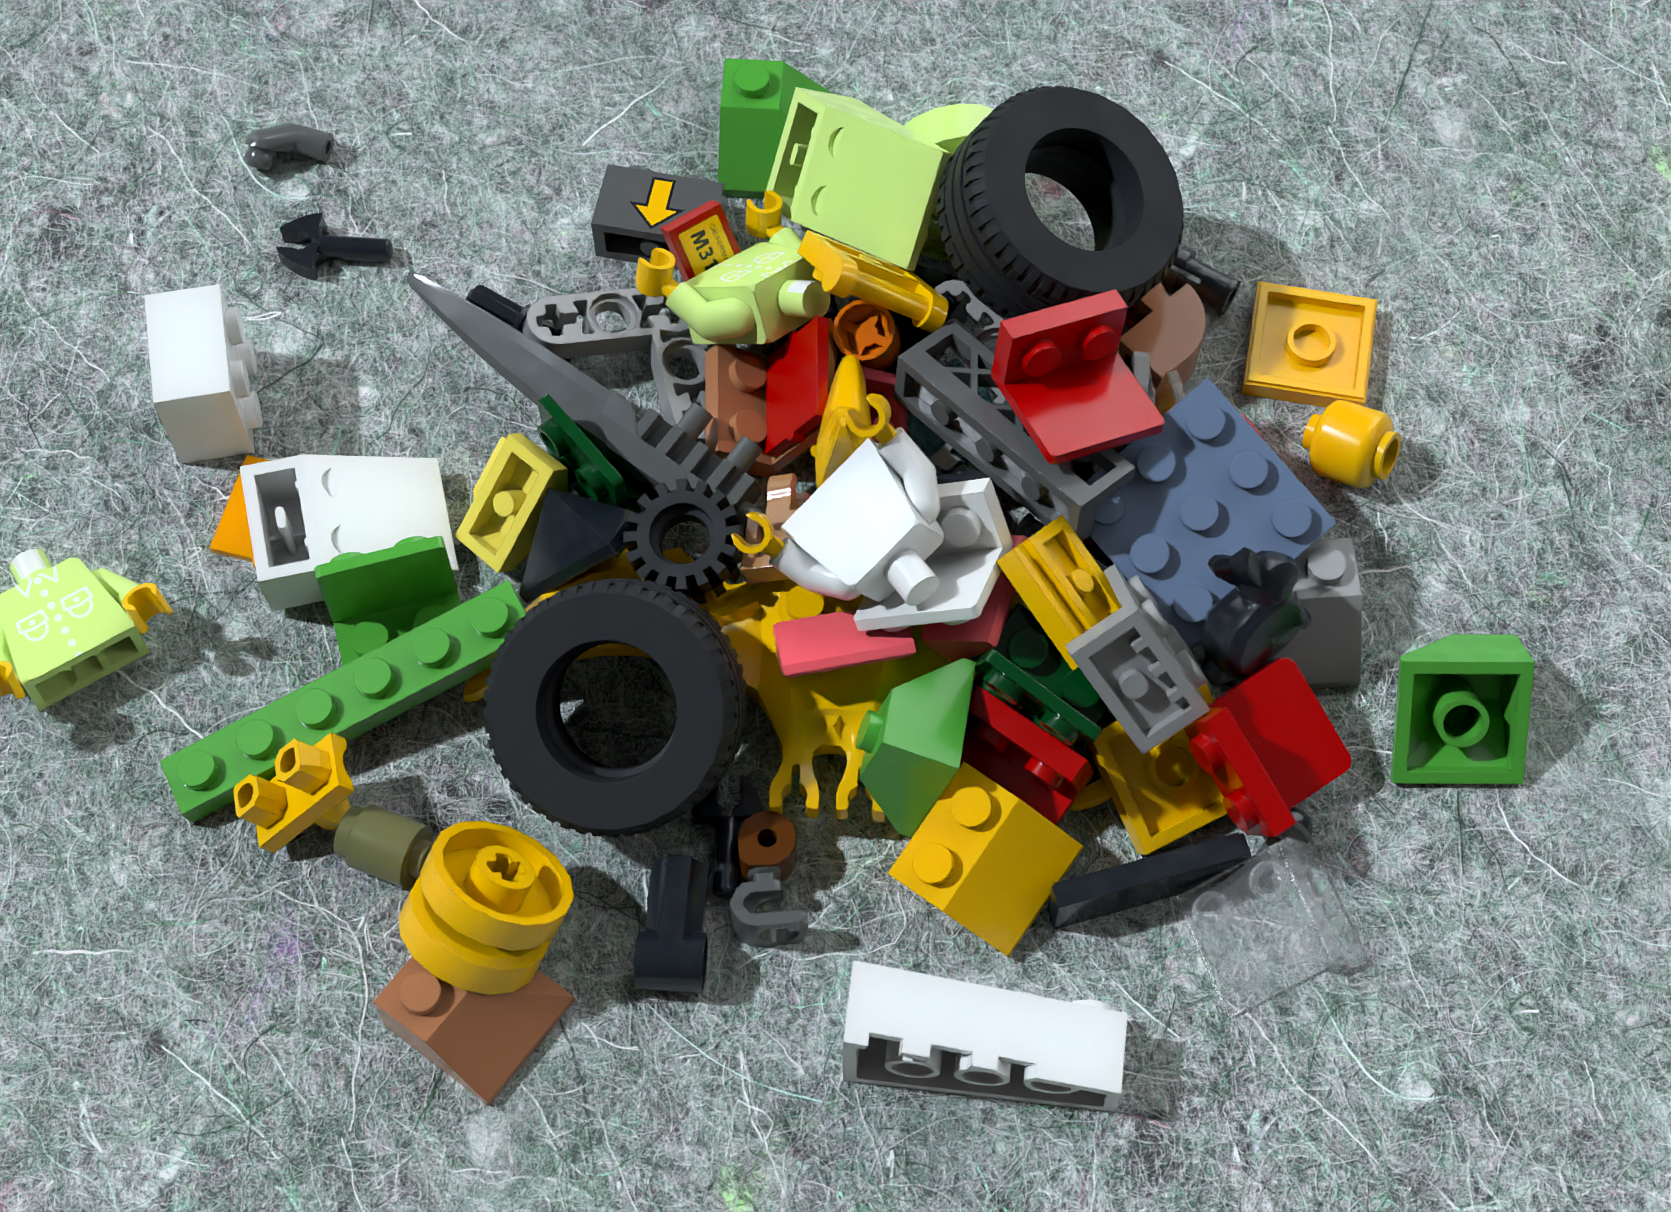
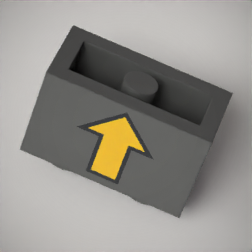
[591,164,726,270]

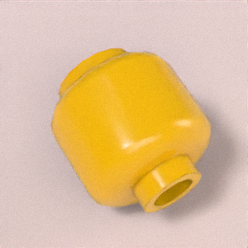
[1302,400,1401,489]

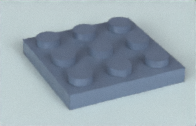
[1086,377,1337,649]

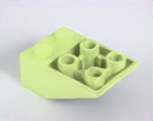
[763,87,951,271]

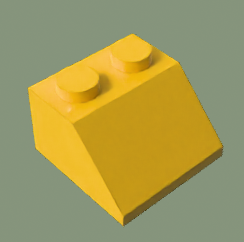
[888,762,1084,958]

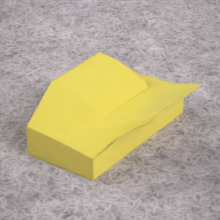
[454,433,568,573]

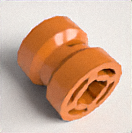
[832,299,901,371]

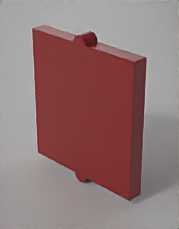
[765,315,828,457]

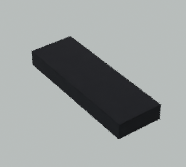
[1047,832,1251,930]

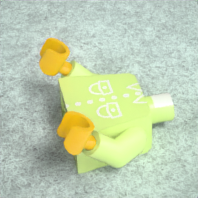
[635,190,830,344]
[0,549,173,711]

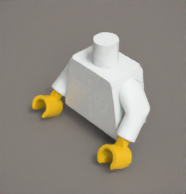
[731,393,944,606]

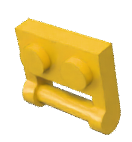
[797,230,949,333]

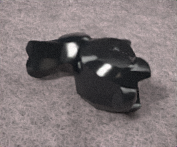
[1200,547,1311,686]

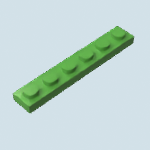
[160,580,526,823]

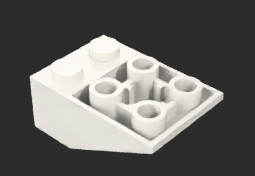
[240,454,459,611]

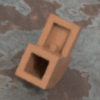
[1118,282,1206,408]

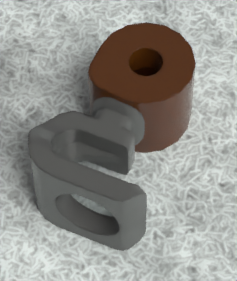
[730,811,808,947]

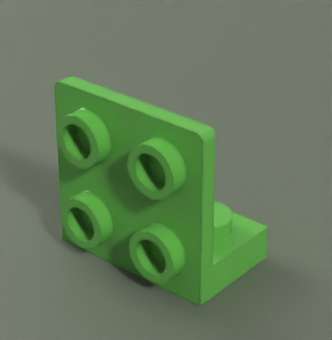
[314,536,461,665]

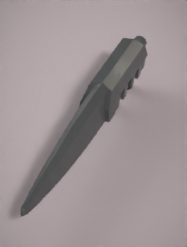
[407,270,766,530]

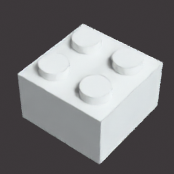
[144,284,262,464]

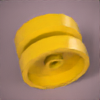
[398,821,574,995]

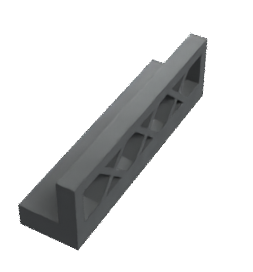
[894,320,1135,541]

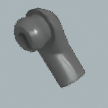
[244,123,334,170]

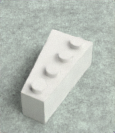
[843,960,1128,1112]

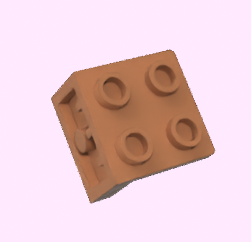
[705,316,838,478]

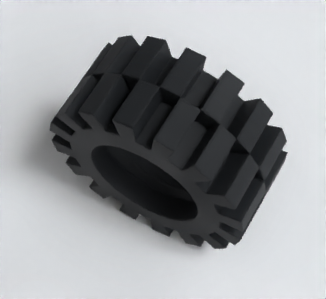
[623,478,745,604]

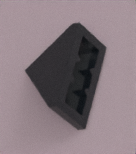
[519,488,631,604]

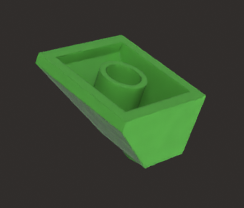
[718,58,833,199]
[1390,634,1535,784]
[856,658,976,837]

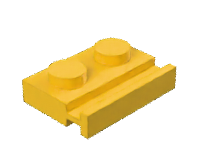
[996,514,1122,670]

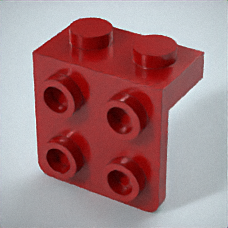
[1183,658,1352,837]

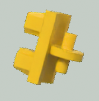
[233,732,354,853]

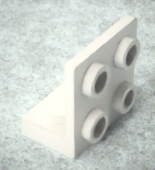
[853,478,1013,632]

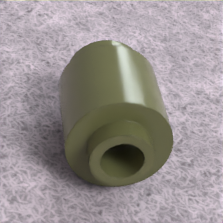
[333,805,434,889]

